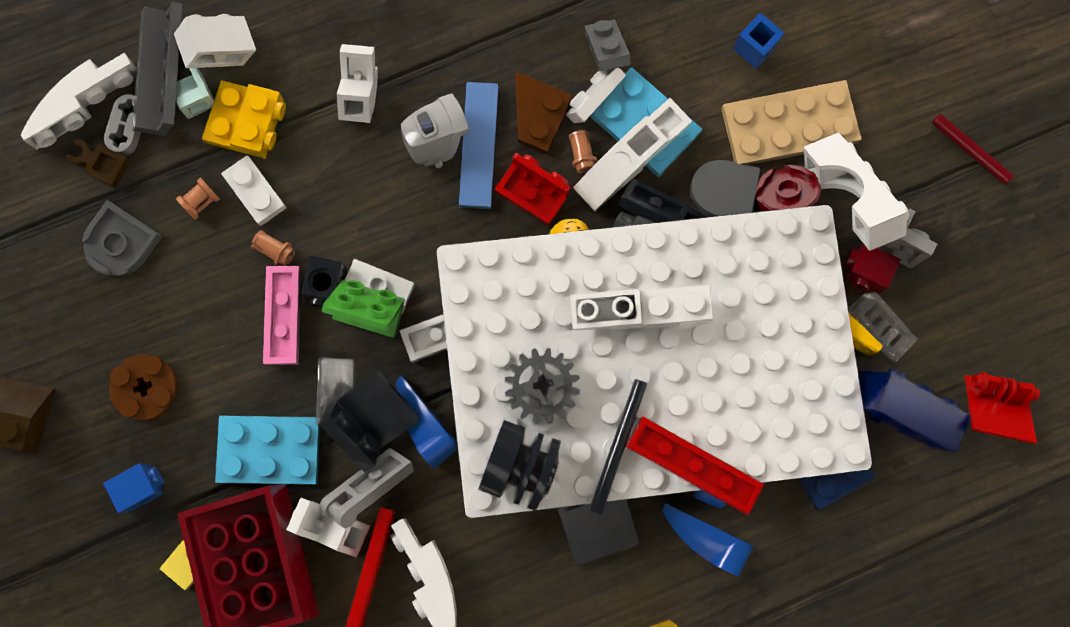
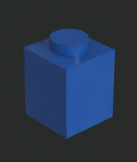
[733,13,784,70]
[103,463,165,513]

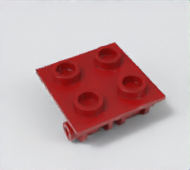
[964,372,1040,445]

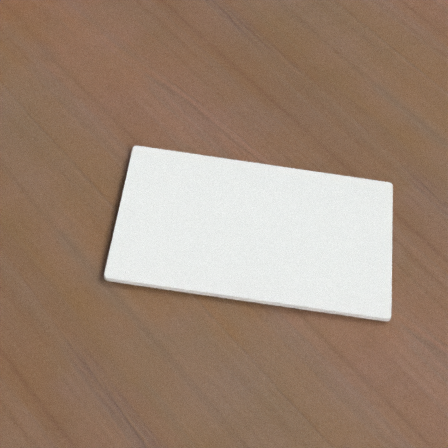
[437,205,872,518]

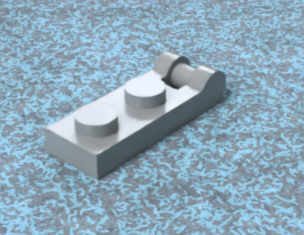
[319,448,414,528]

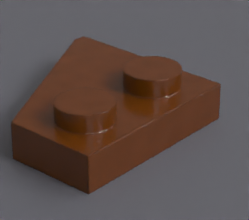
[515,72,573,155]

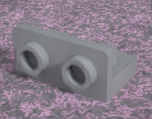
[878,208,937,269]

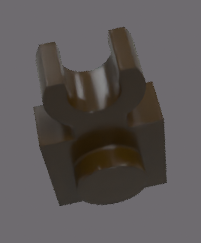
[66,140,130,189]

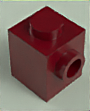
[844,243,901,294]

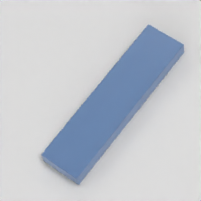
[459,82,499,209]

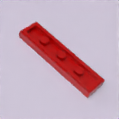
[626,416,765,515]
[346,507,396,627]

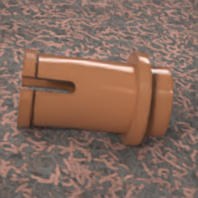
[569,130,597,174]
[251,230,295,266]

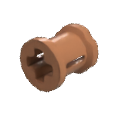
[176,177,220,220]

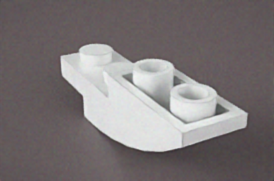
[21,53,137,150]
[573,98,692,212]
[570,285,713,330]
[390,518,457,627]

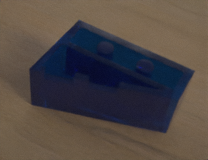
[858,369,970,452]

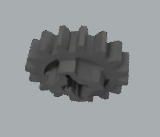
[504,348,580,424]

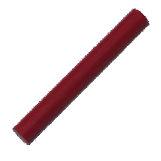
[931,113,1014,185]

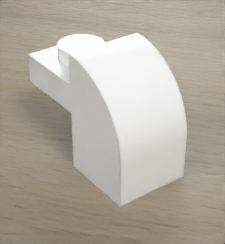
[337,44,378,123]
[286,498,370,557]

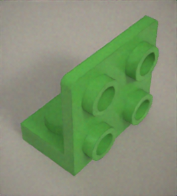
[322,280,405,338]

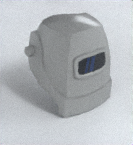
[401,93,469,168]

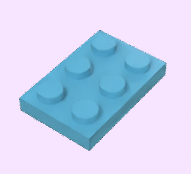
[590,67,702,178]
[215,416,321,485]

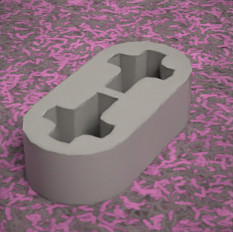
[104,94,141,156]

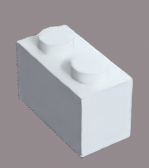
[174,14,256,68]

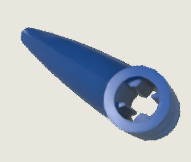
[396,375,458,469]
[662,504,753,577]

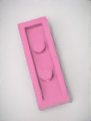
[263,266,301,365]

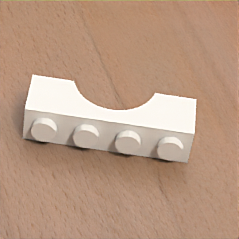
[804,132,909,251]

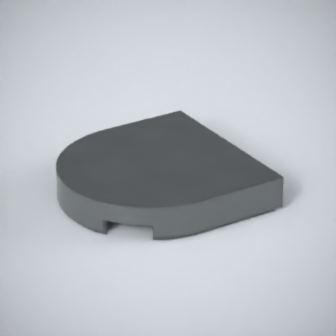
[690,160,760,218]
[82,200,163,277]

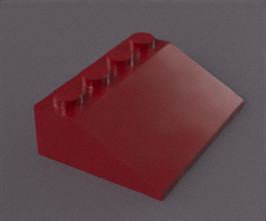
[177,484,320,627]

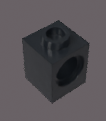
[301,255,347,308]

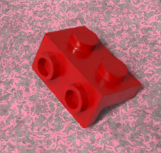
[495,153,570,227]

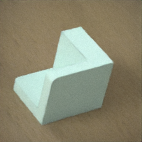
[176,68,214,119]

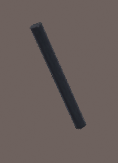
[589,379,648,515]

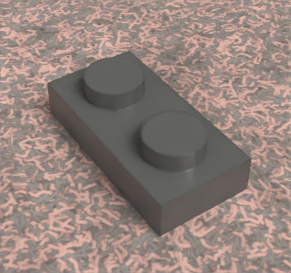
[585,19,631,72]

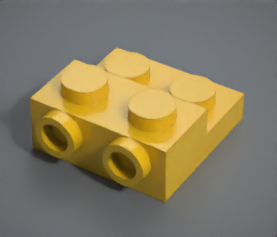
[202,80,286,159]

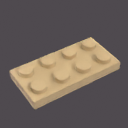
[721,80,862,165]

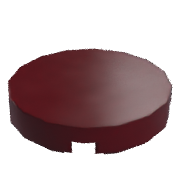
[756,165,821,212]

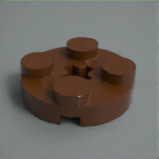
[109,354,179,421]

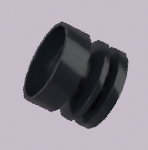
[478,420,561,511]

